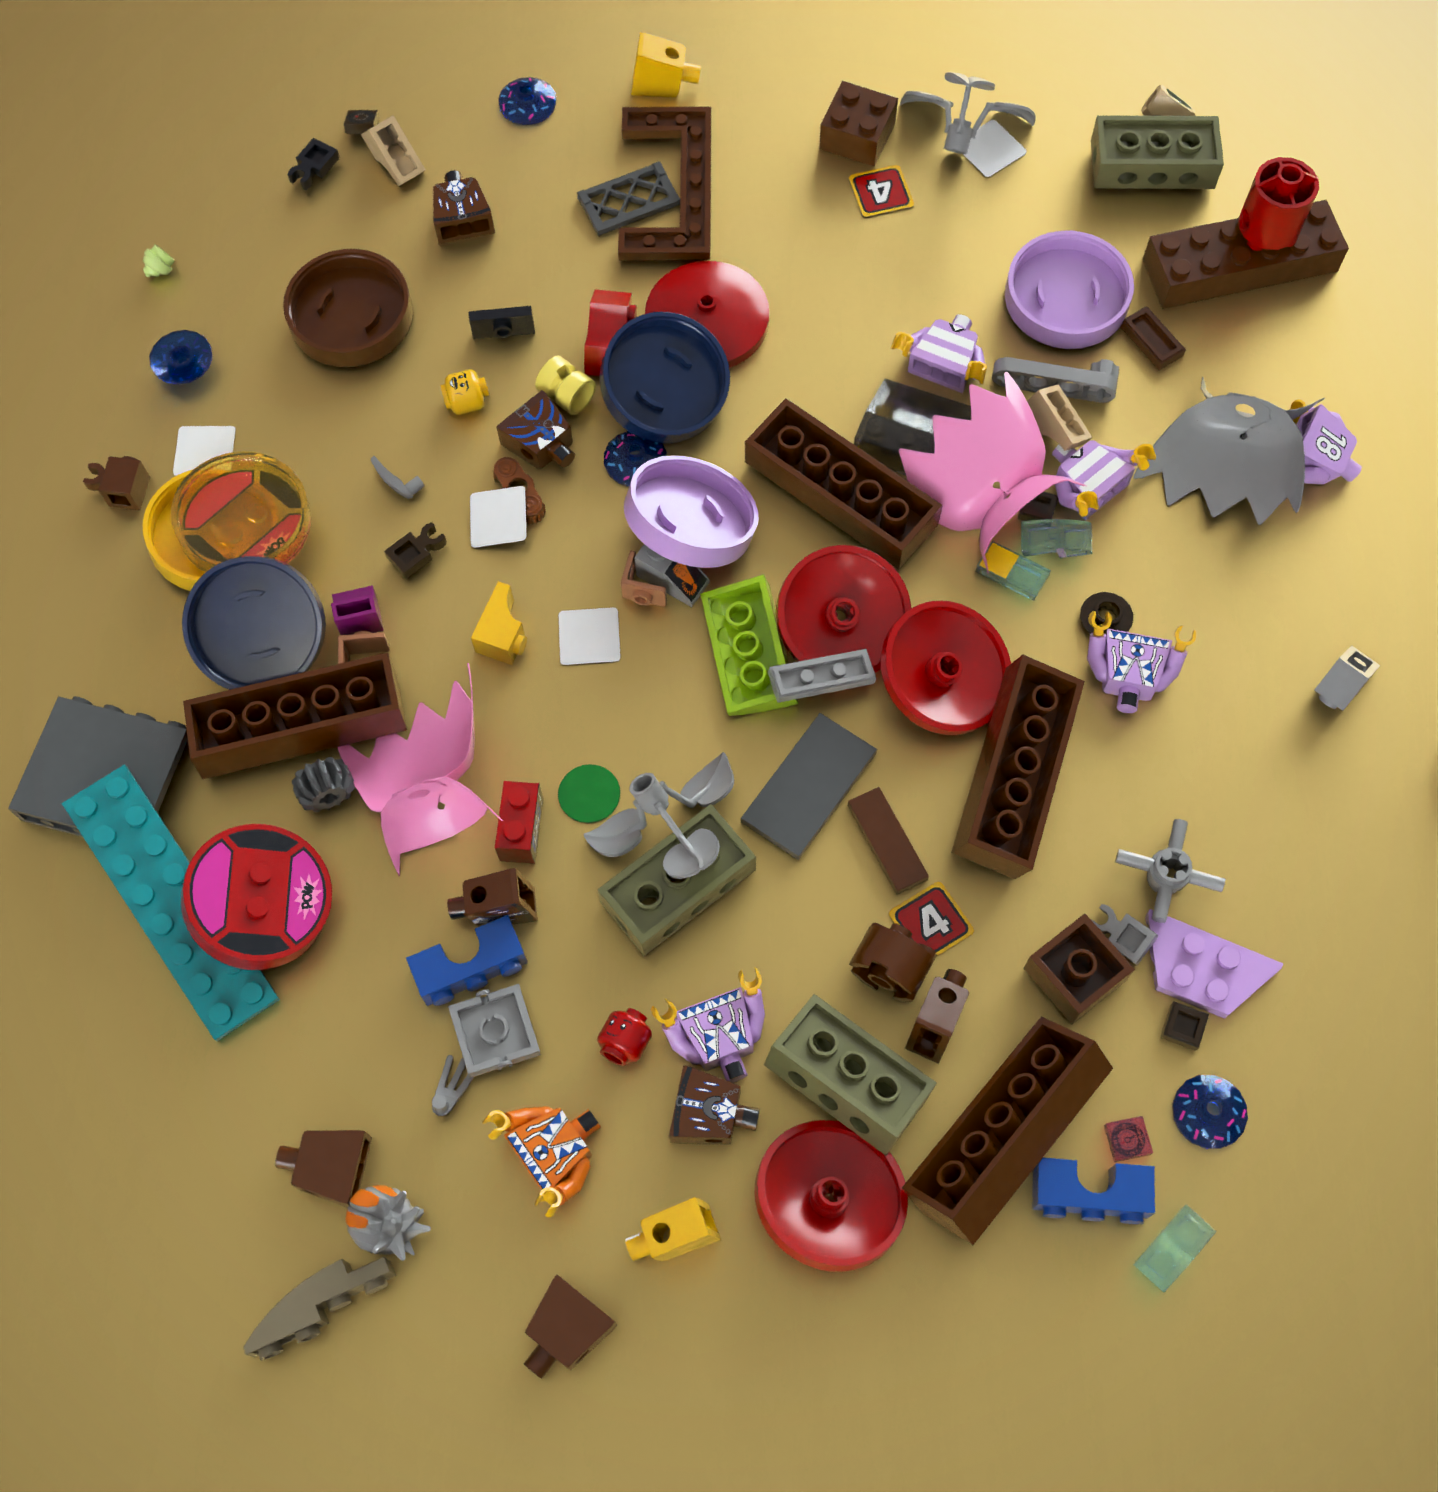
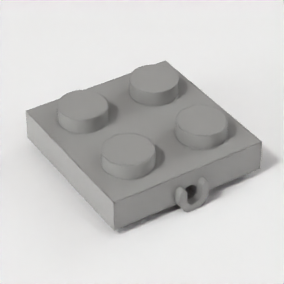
[448,984,541,1078]

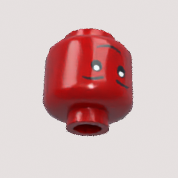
[597,1008,652,1066]

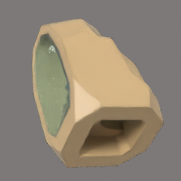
[1141,84,1195,116]

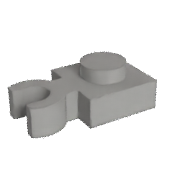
[1092,904,1158,966]

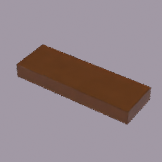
[848,787,929,895]

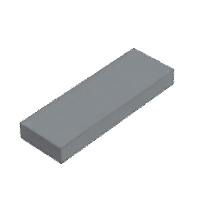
[768,649,877,703]

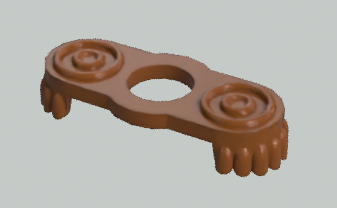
[493,457,546,524]

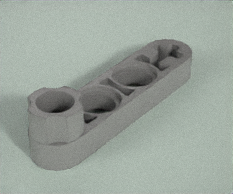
[992,357,1119,403]

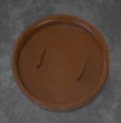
[283,249,413,367]

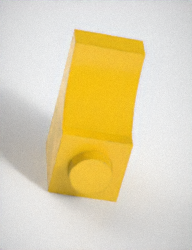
[471,581,527,665]

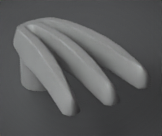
[371,456,425,499]
[432,1055,474,1116]

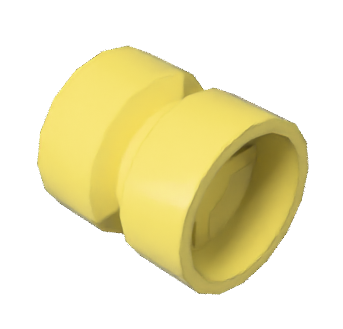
[535,356,596,415]

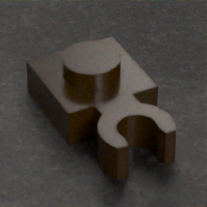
[384,522,447,579]

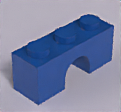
[406,915,528,1006]
[1032,1158,1155,1224]

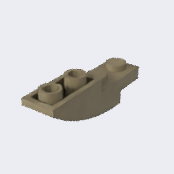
[243,1257,396,1360]

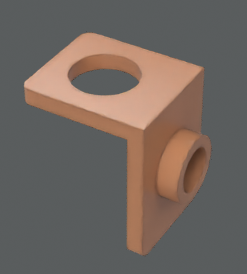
[621,550,667,607]
[338,631,390,664]

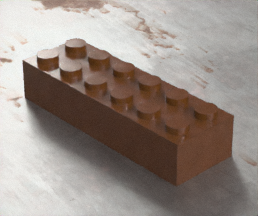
[1142,199,1349,309]
[745,398,942,570]
[183,652,407,779]
[951,654,1085,879]
[902,1016,1113,1245]

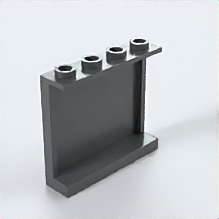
[8,696,188,837]

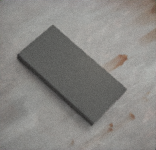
[741,713,877,860]

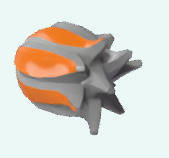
[346,1185,431,1261]

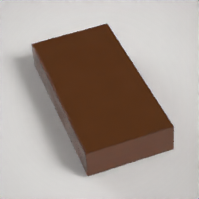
[1120,306,1186,370]

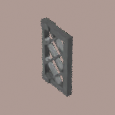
[577,161,680,236]

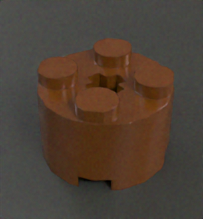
[849,923,937,1002]

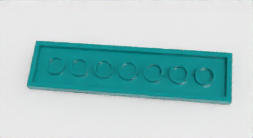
[61,764,280,1041]

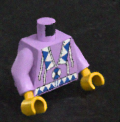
[1087,611,1196,713]
[651,967,765,1083]

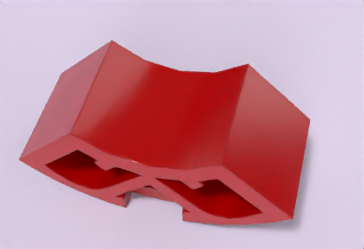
[584,289,637,376]

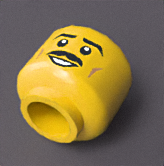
[440,369,490,415]

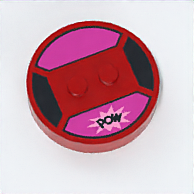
[181,824,332,970]

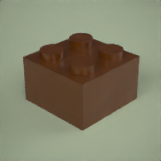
[819,81,898,167]
[1023,913,1135,1024]

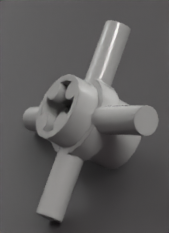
[1115,819,1225,923]

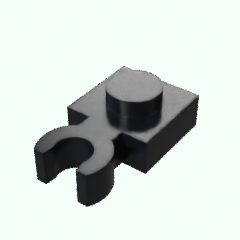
[287,138,340,190]

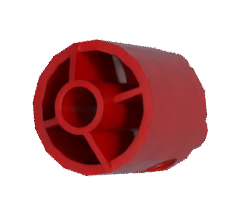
[1238,157,1320,251]

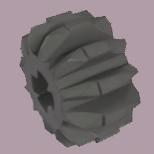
[291,757,355,812]

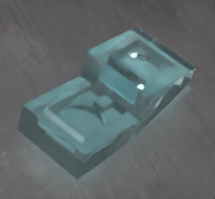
[1021,519,1093,558]
[1134,1204,1216,1292]

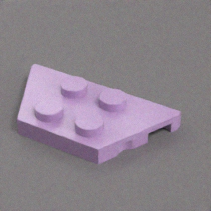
[1145,909,1283,1019]

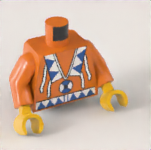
[482,1106,601,1218]

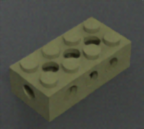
[1090,115,1224,189]
[597,804,756,956]
[764,994,937,1156]

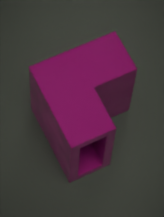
[331,585,384,635]

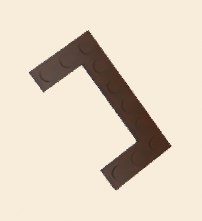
[618,107,711,260]

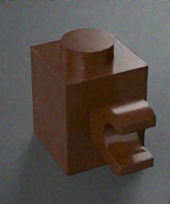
[83,456,150,510]

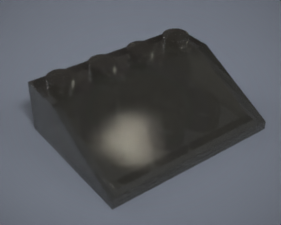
[854,378,971,475]

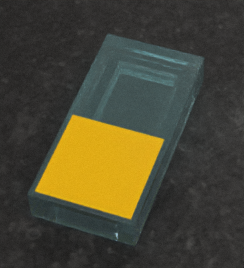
[975,541,1051,601]

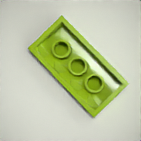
[700,574,798,716]

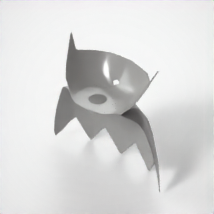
[1133,376,1325,525]

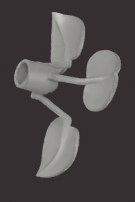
[900,72,1036,154]
[583,752,734,879]

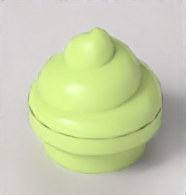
[143,244,175,277]

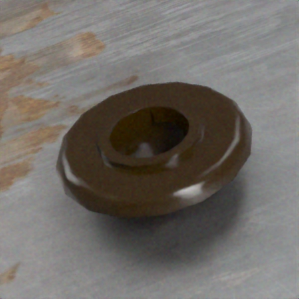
[1080,592,1133,634]

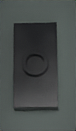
[469,306,535,340]

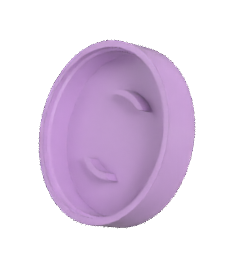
[1005,231,1134,349]
[624,456,759,568]

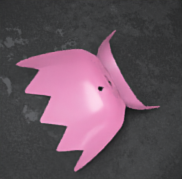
[899,372,1087,573]
[337,663,503,876]

